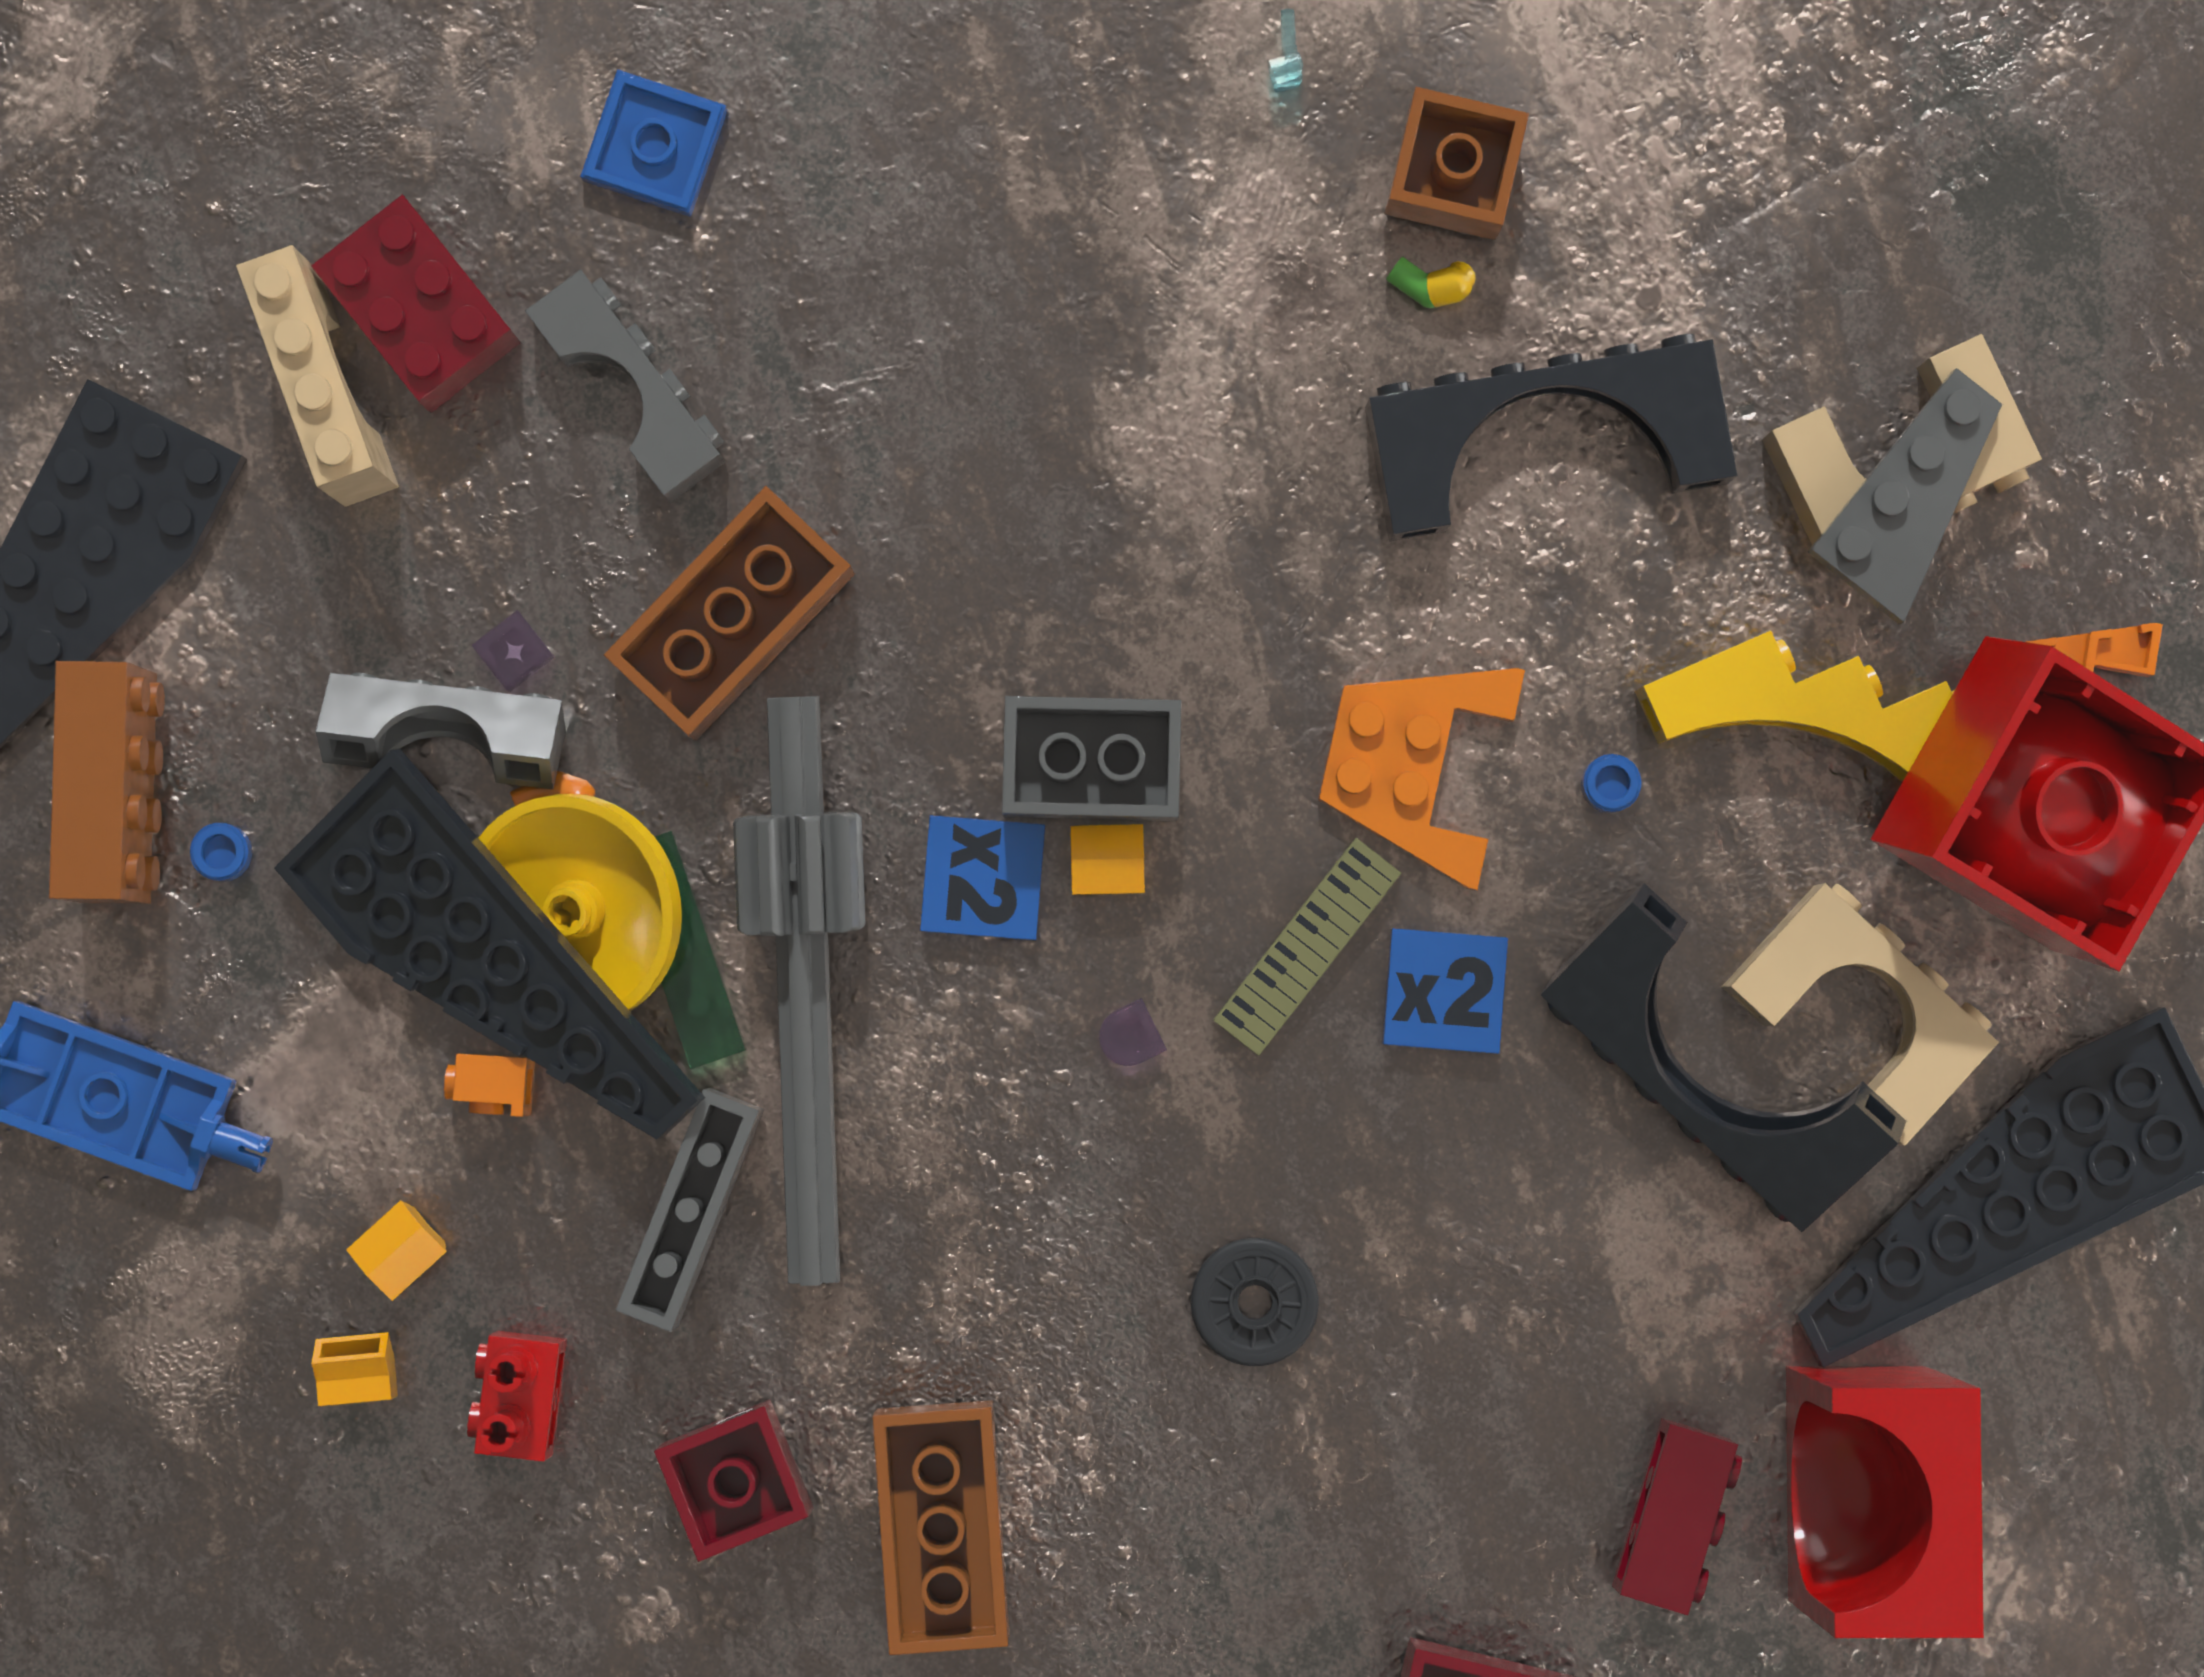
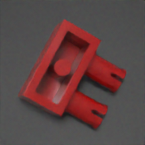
[467,1331,567,1462]

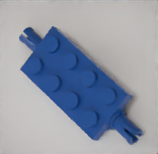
[0,1001,273,1191]

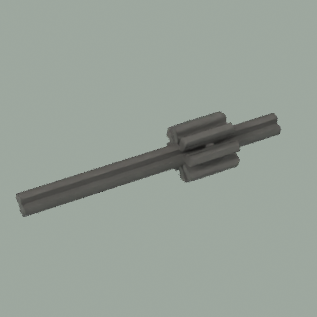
[733,696,865,1286]

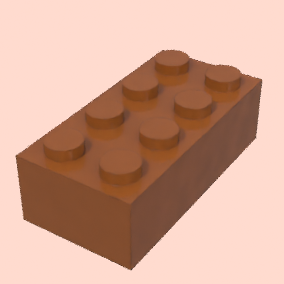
[604,486,855,741]
[49,661,165,904]
[873,1400,1010,1655]

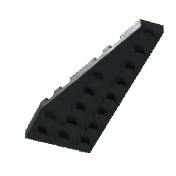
[0,379,247,748]
[274,749,705,1140]
[1793,1007,2204,1368]

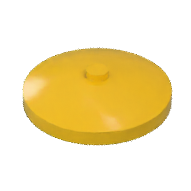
[478,794,682,1011]

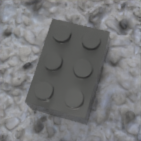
[1002,696,1181,822]

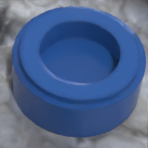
[1581,754,1641,813]
[190,823,253,881]

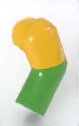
[1386,256,1476,309]

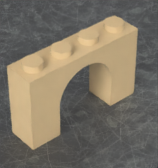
[236,245,399,507]
[1762,334,2042,546]
[1721,883,1999,1146]

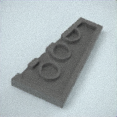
[1808,368,2002,625]

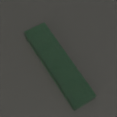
[654,831,747,1069]

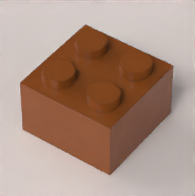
[1384,87,1529,240]

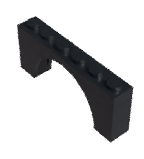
[1365,334,1738,542]
[1541,883,1907,1232]

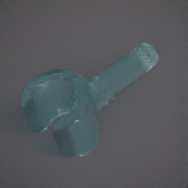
[1267,9,1303,93]

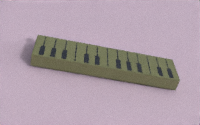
[1213,838,1401,1056]

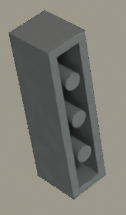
[616,1088,765,1332]

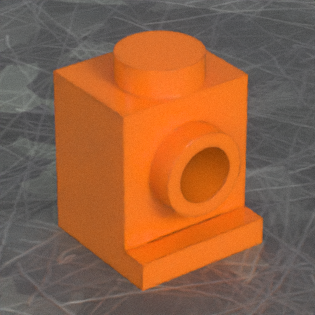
[444,1053,535,1117]

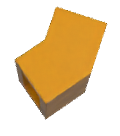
[1070,824,1145,895]
[346,1200,447,1301]
[311,1332,398,1406]

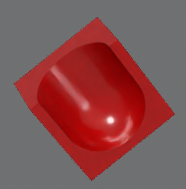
[1870,636,2204,972]
[1786,1366,1984,1638]

